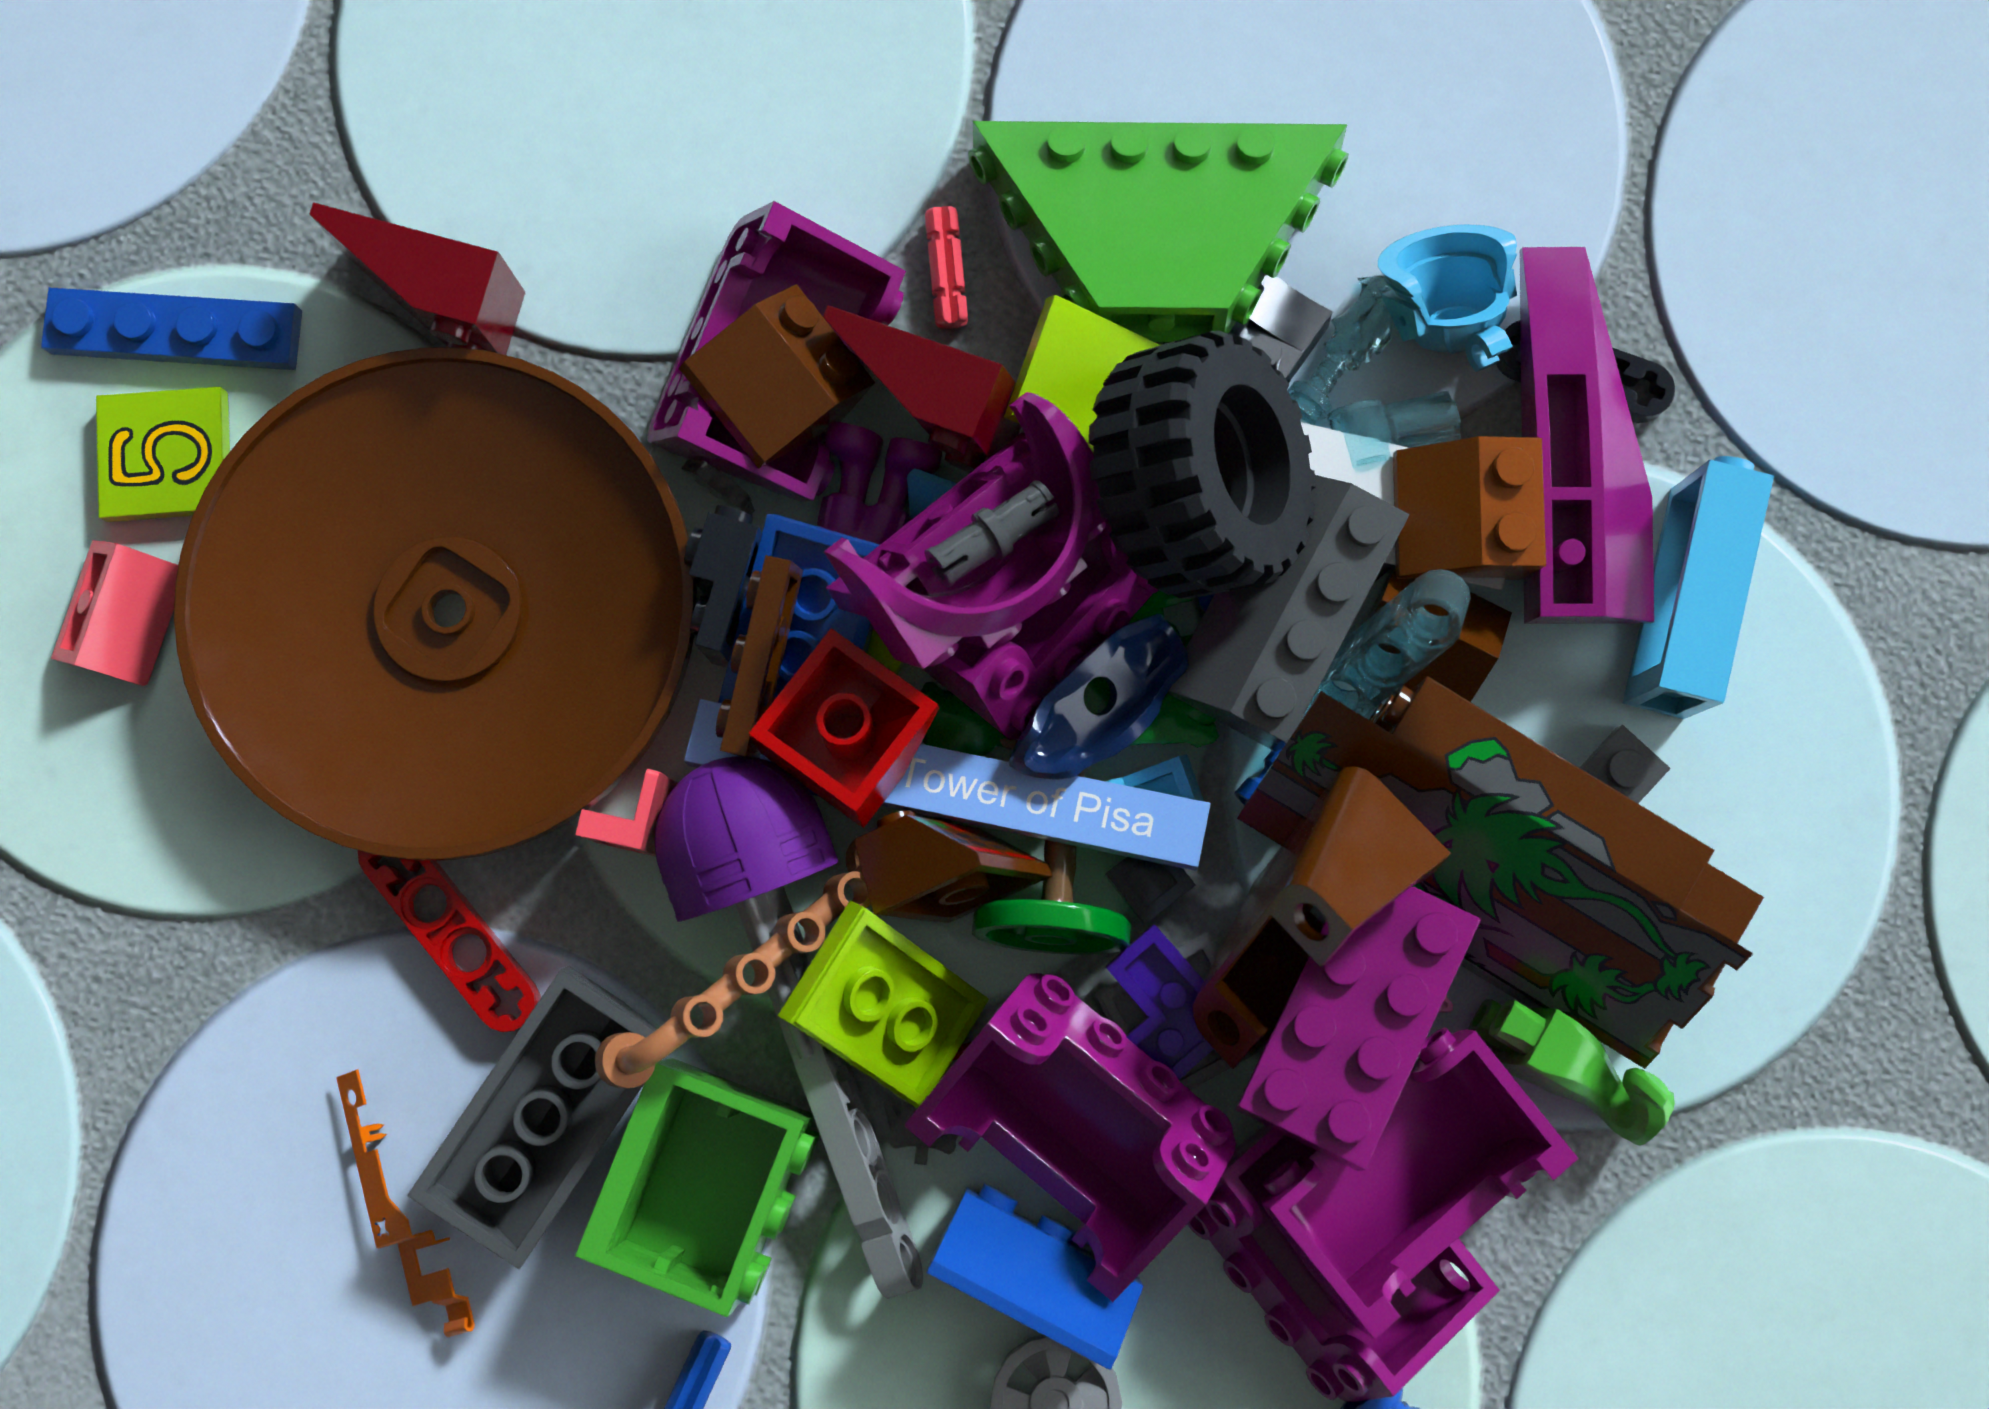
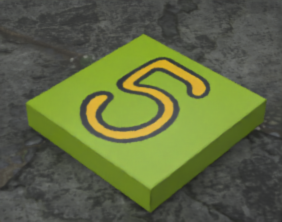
[96,387,230,522]

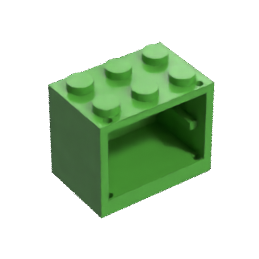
[575,1058,820,1317]

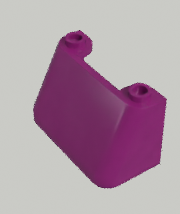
[647,201,906,502]
[1261,1027,1579,1339]

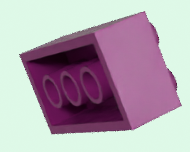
[1235,886,1481,1171]

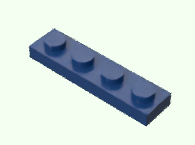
[41,287,302,370]

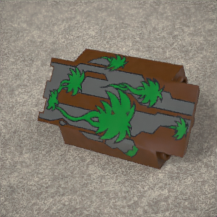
[1237,676,1764,1069]

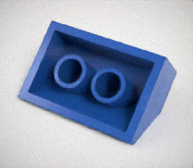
[926,1183,1144,1370]

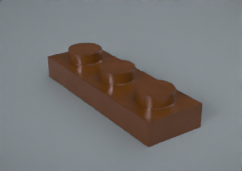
[716,555,803,758]

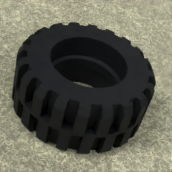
[1088,331,1316,599]

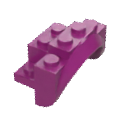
[824,392,1107,669]

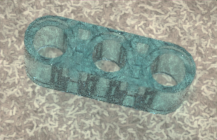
[1310,569,1471,716]

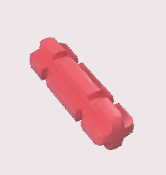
[925,206,968,329]

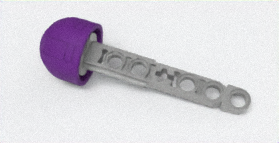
[655,756,923,1299]

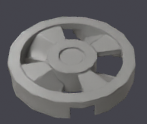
[990,1335,1122,1409]

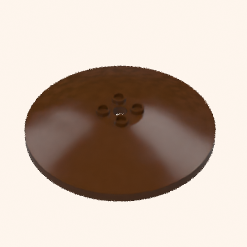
[174,347,697,861]

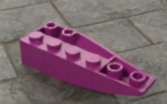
[1519,247,1654,624]

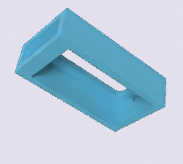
[1622,456,1774,719]

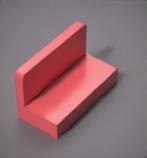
[51,540,179,686]
[575,769,677,857]

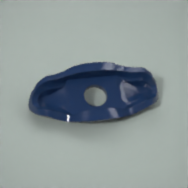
[1009,614,1188,780]

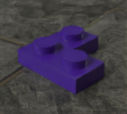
[1105,924,1214,1080]

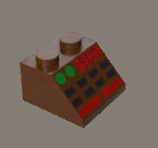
[854,811,1052,923]

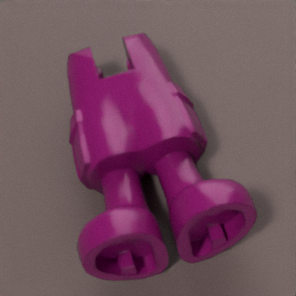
[817,422,942,544]

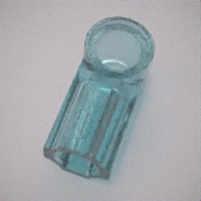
[1327,391,1461,468]

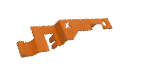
[336,1069,475,1337]

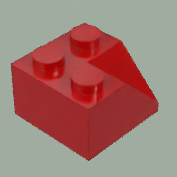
[748,628,939,829]

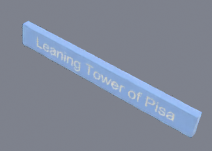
[684,699,1211,871]

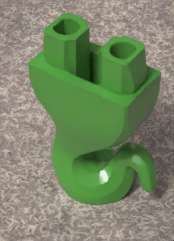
[1467,999,1675,1145]

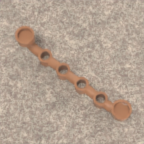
[595,835,871,1088]

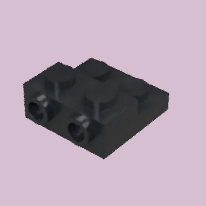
[684,505,762,668]

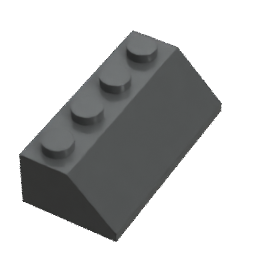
[1167,475,1410,752]
[407,966,657,1270]

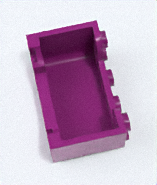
[903,973,1236,1302]

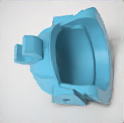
[1377,224,1517,373]

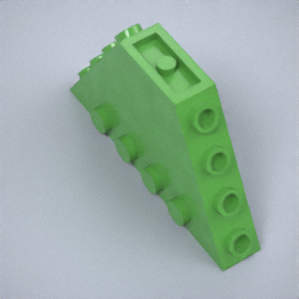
[968,121,1349,342]

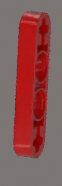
[358,850,541,1032]

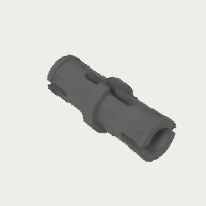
[924,480,1060,587]

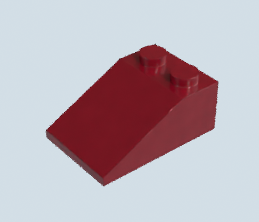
[309,202,526,355]
[823,305,1021,473]

